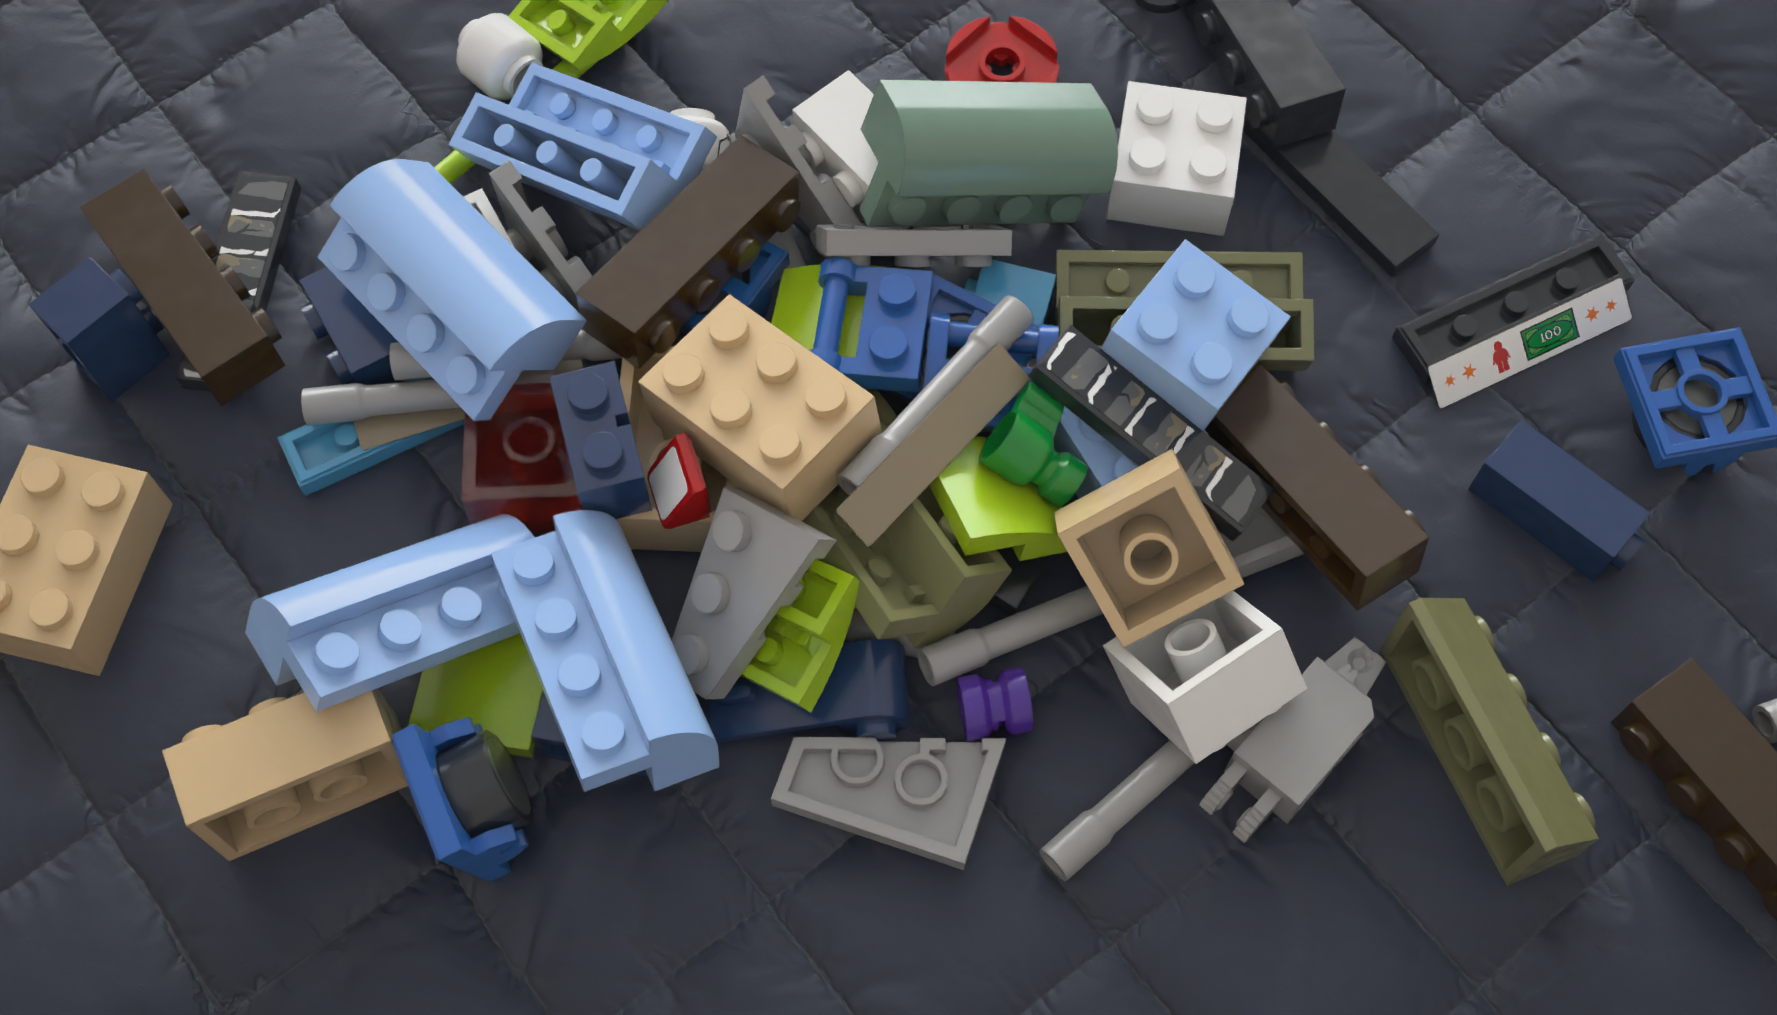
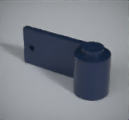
[708,639,909,743]

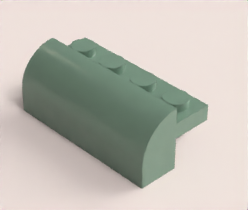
[859,80,1118,227]

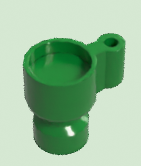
[979,381,1088,508]

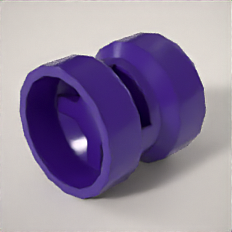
[956,667,1033,742]

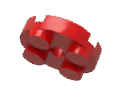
[944,16,1059,83]

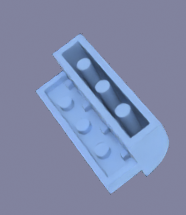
[448,62,717,231]
[318,159,587,421]
[491,510,719,792]
[245,514,535,712]

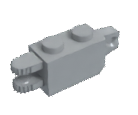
[1199,637,1386,843]

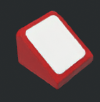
[647,432,712,529]

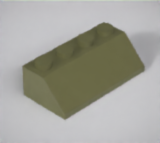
[1380,598,1599,886]

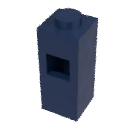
[1468,420,1650,582]

